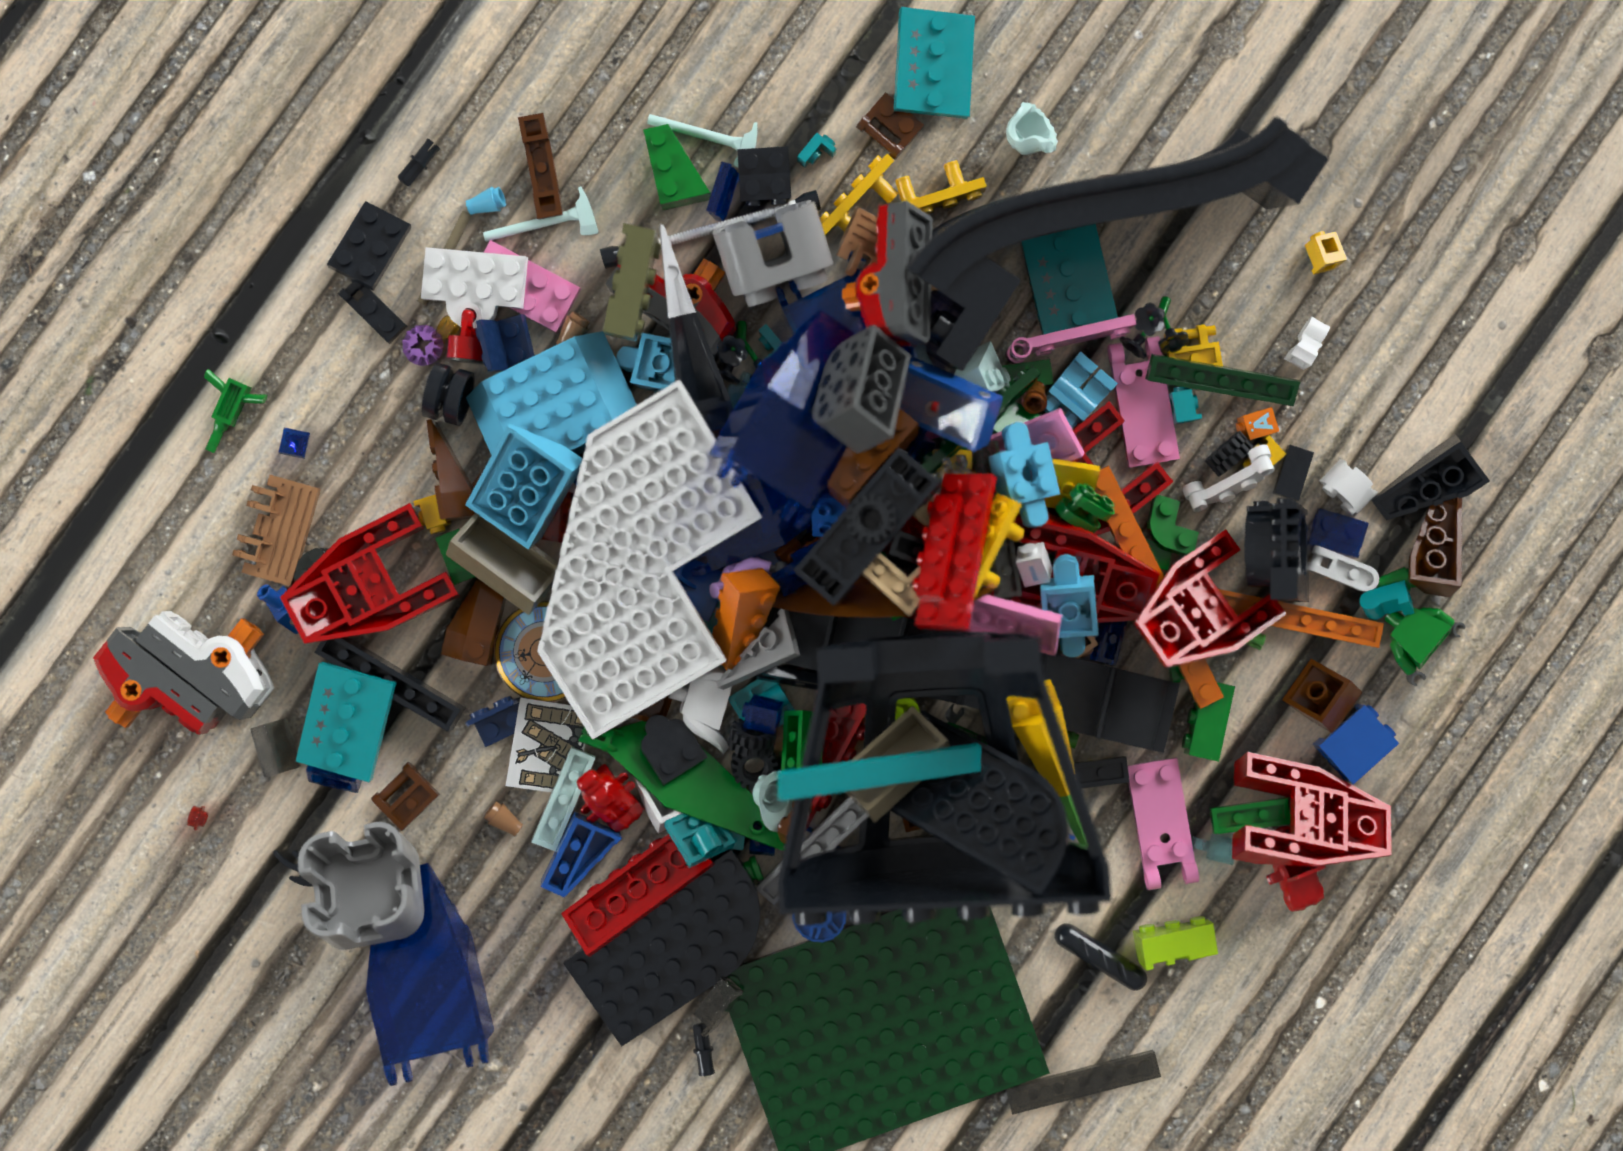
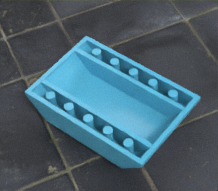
[466,331,637,455]

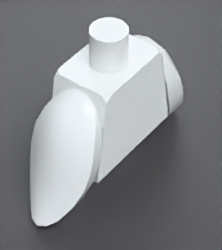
[668,666,732,755]

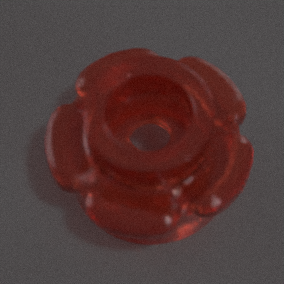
[187,806,209,830]

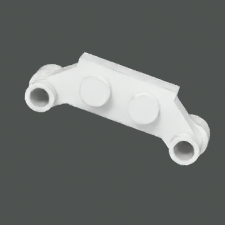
[1182,445,1275,512]

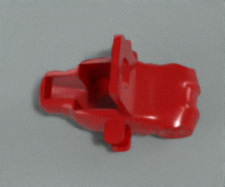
[576,764,645,832]
[1266,826,1326,912]

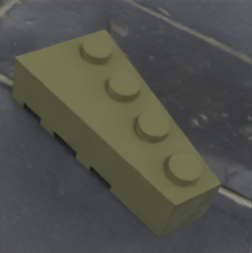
[603,223,661,342]

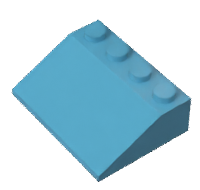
[465,424,583,550]

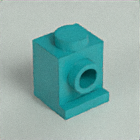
[1169,386,1202,425]

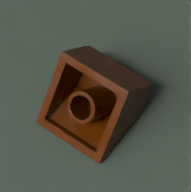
[1282,659,1362,733]

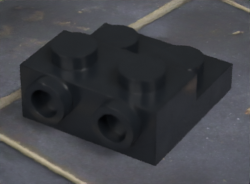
[737,146,791,206]

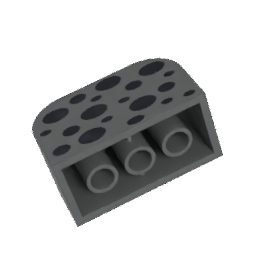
[813,325,911,453]

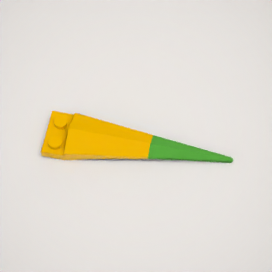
[1007,679,1087,846]

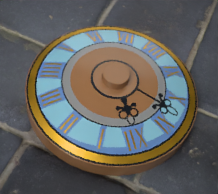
[494,601,566,702]

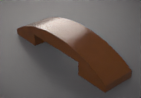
[518,113,563,220]

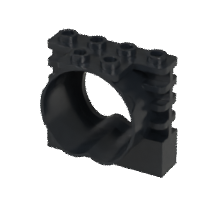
[1244,498,1309,602]

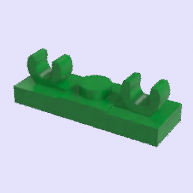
[1209,797,1290,835]

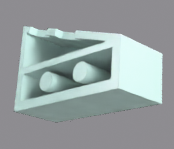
[954,341,1011,394]

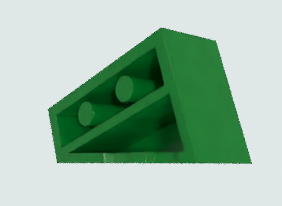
[643,124,712,211]

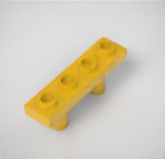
[820,154,899,235]
[895,160,987,214]
[974,493,1024,599]

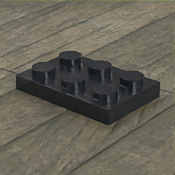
[327,201,411,291]

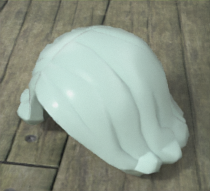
[1006,102,1058,155]

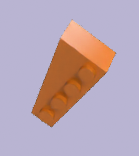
[712,568,780,671]

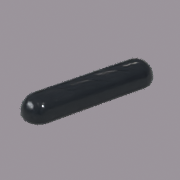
[1054,923,1147,991]

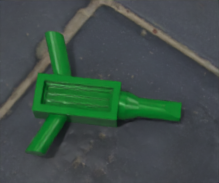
[204,369,268,453]

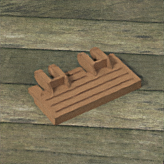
[836,207,932,287]
[232,475,321,586]

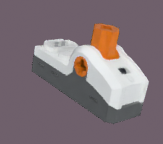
[136,611,274,720]

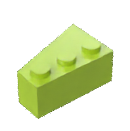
[1133,916,1218,971]

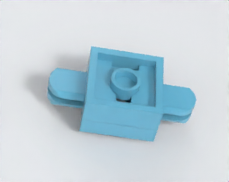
[616,333,675,392]
[988,422,1060,528]
[1041,554,1098,657]

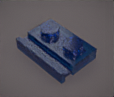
[706,161,739,222]
[1308,508,1369,558]

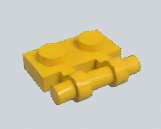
[1164,324,1223,366]

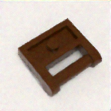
[856,92,924,160]
[371,762,440,831]

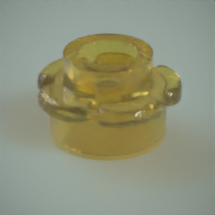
[436,315,459,339]

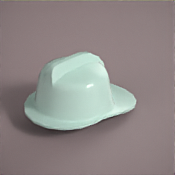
[752,771,794,832]

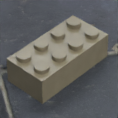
[446,513,558,615]
[845,706,951,823]

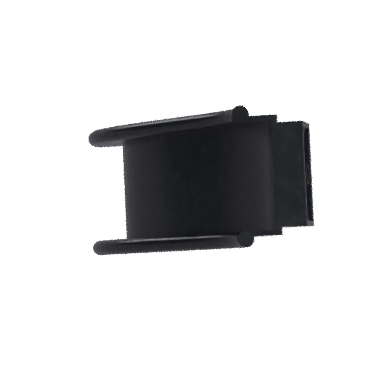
[906,116,1329,371]

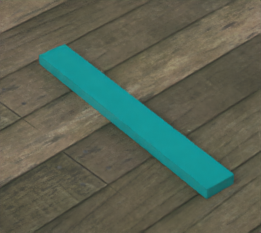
[777,743,981,801]

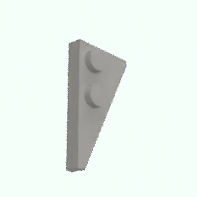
[717,609,800,690]

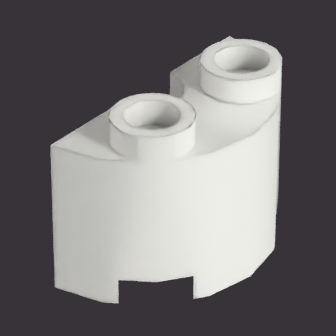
[1319,459,1378,516]

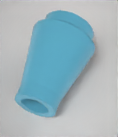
[466,186,506,215]

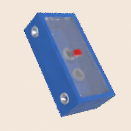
[899,357,1003,452]

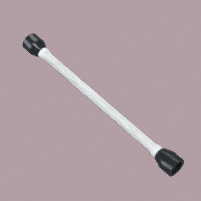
[600,190,821,269]

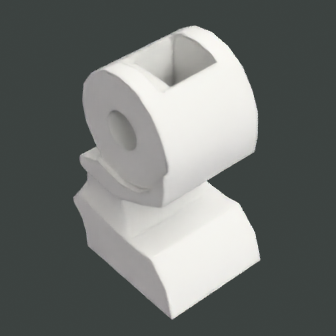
[1284,317,1330,370]

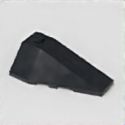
[1371,434,1490,520]

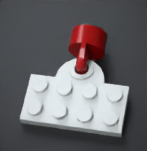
[421,247,528,364]

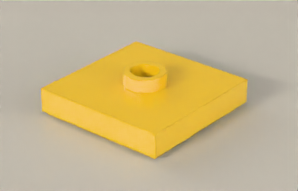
[1044,458,1100,508]

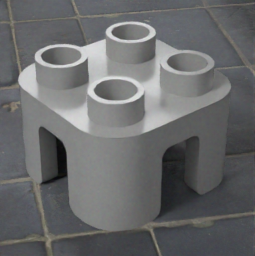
[712,200,833,307]
[298,822,424,950]

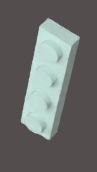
[531,746,596,851]

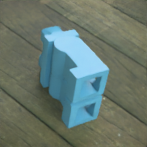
[1043,351,1118,428]

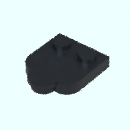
[641,715,707,786]

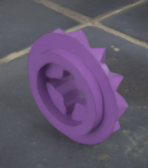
[402,325,444,366]

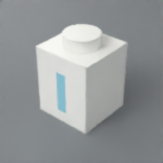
[1016,542,1052,587]

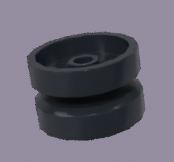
[422,363,475,427]

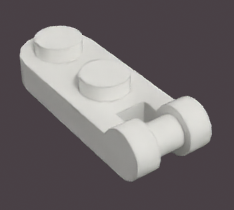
[1307,545,1379,591]

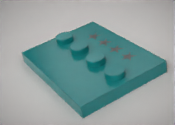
[894,7,975,119]
[1020,224,1118,335]
[295,662,396,782]

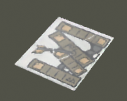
[505,698,585,792]

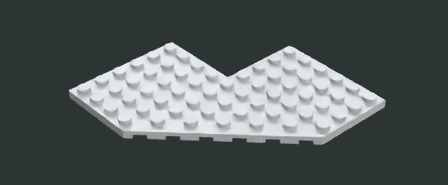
[537,380,762,740]

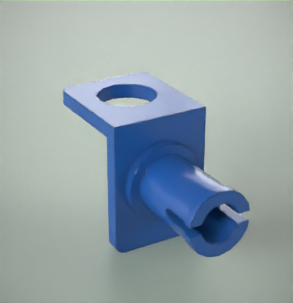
[257,584,298,634]

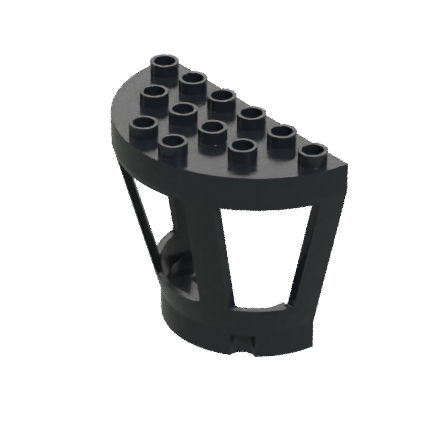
[777,632,1112,926]

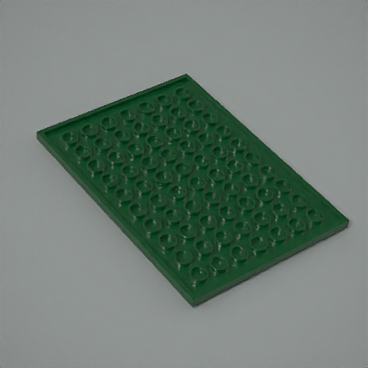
[719,906,1050,1151]

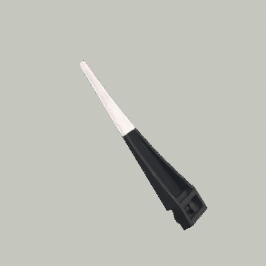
[659,224,736,431]

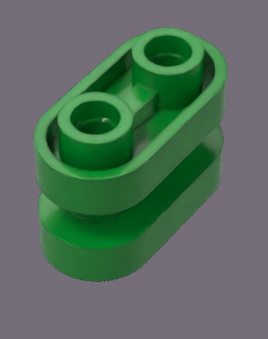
[1055,483,1115,534]

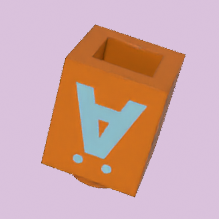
[1236,407,1279,441]

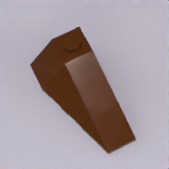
[1408,498,1462,597]

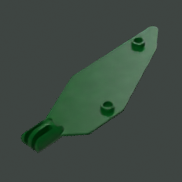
[578,721,785,851]

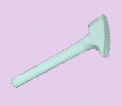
[647,114,758,168]
[483,186,599,242]

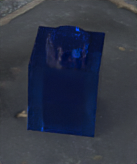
[742,694,784,735]

